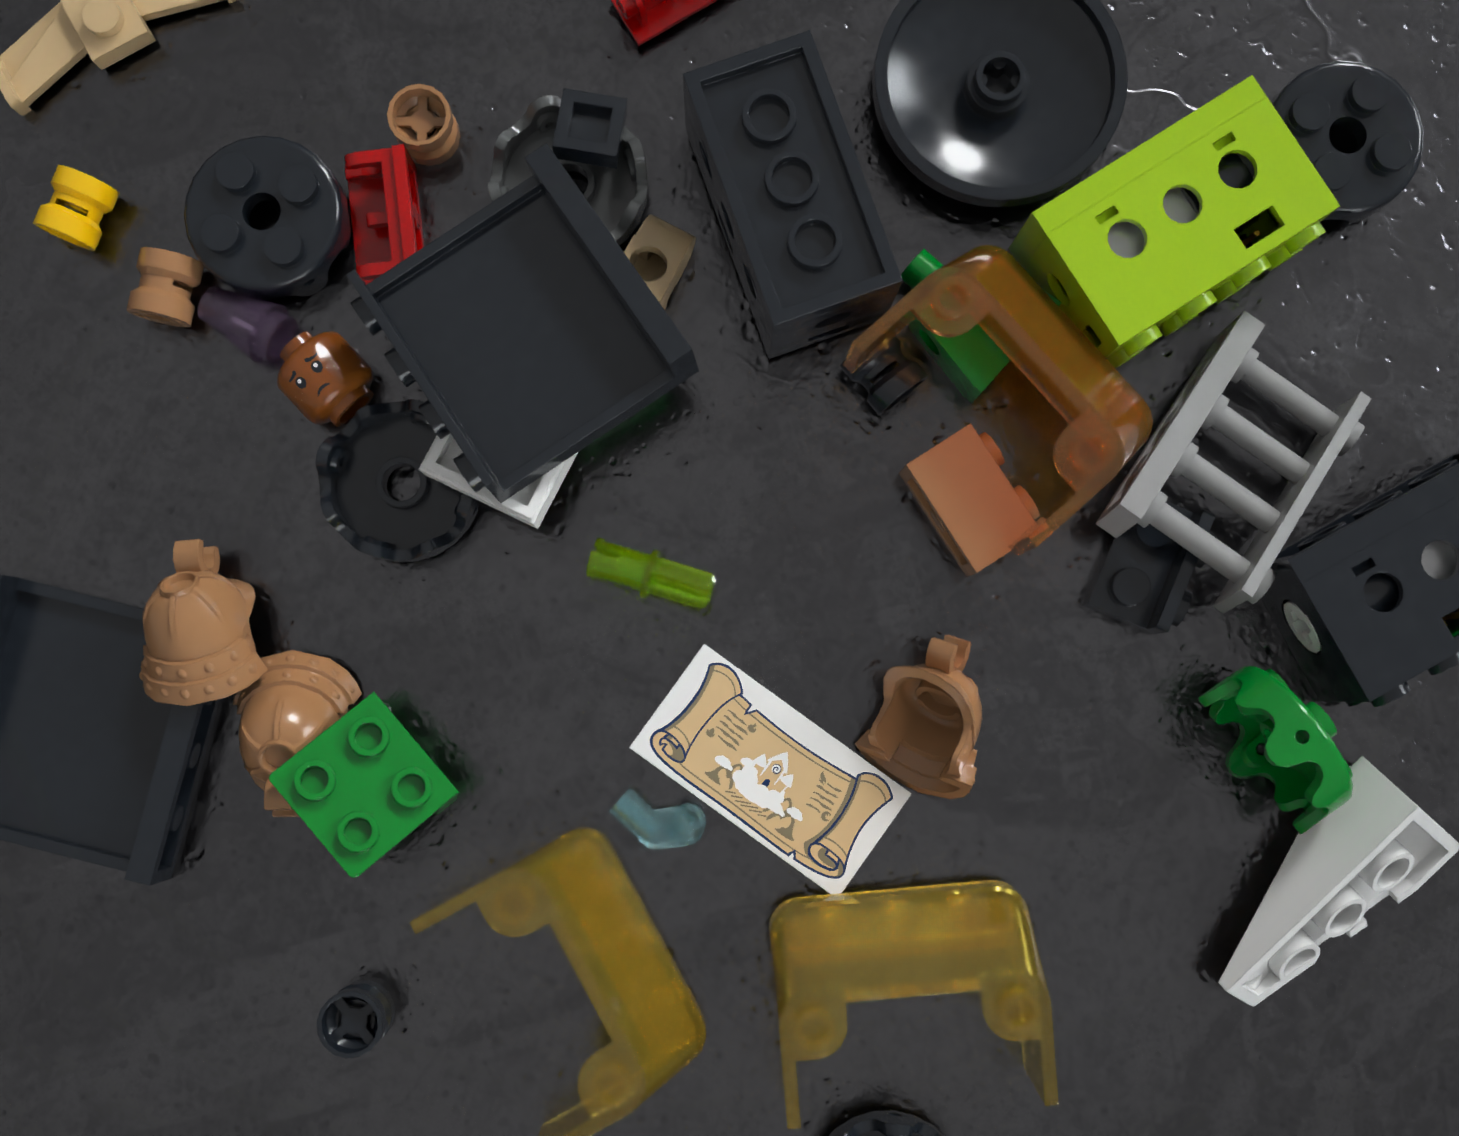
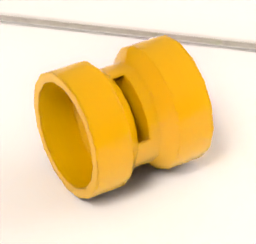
[33,165,120,251]

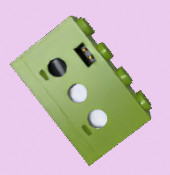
[1008,75,1340,371]

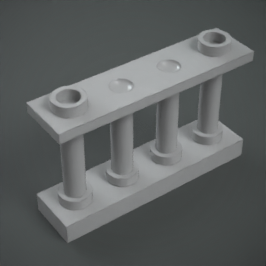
[1095,310,1372,614]

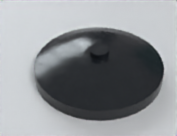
[872,0,1128,207]

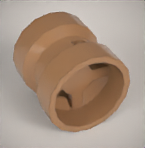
[387,84,460,166]
[126,247,204,327]

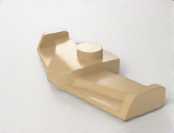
[0,0,238,116]

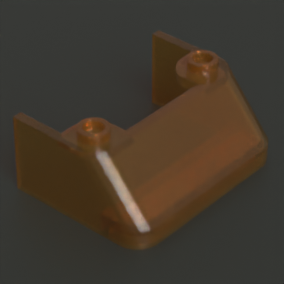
[843,245,1153,556]

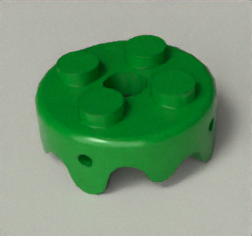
[1197,666,1353,835]

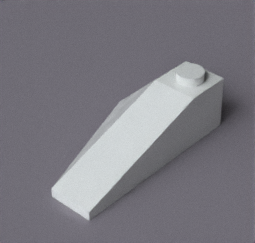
[1218,756,1459,1007]

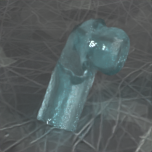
[609,788,707,850]

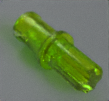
[586,537,715,609]

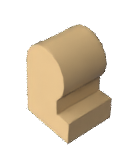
[624,214,696,310]

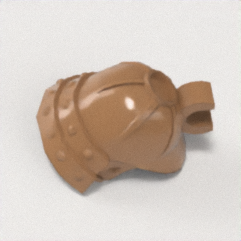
[139,539,268,706]
[855,634,982,799]
[233,650,362,817]

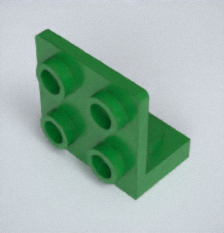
[269,692,459,878]

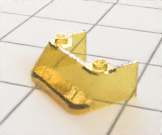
[409,827,706,1136]
[769,880,1059,1129]

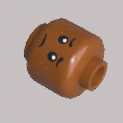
[277,331,374,427]

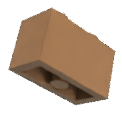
[899,423,1041,577]

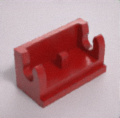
[344,144,424,284]

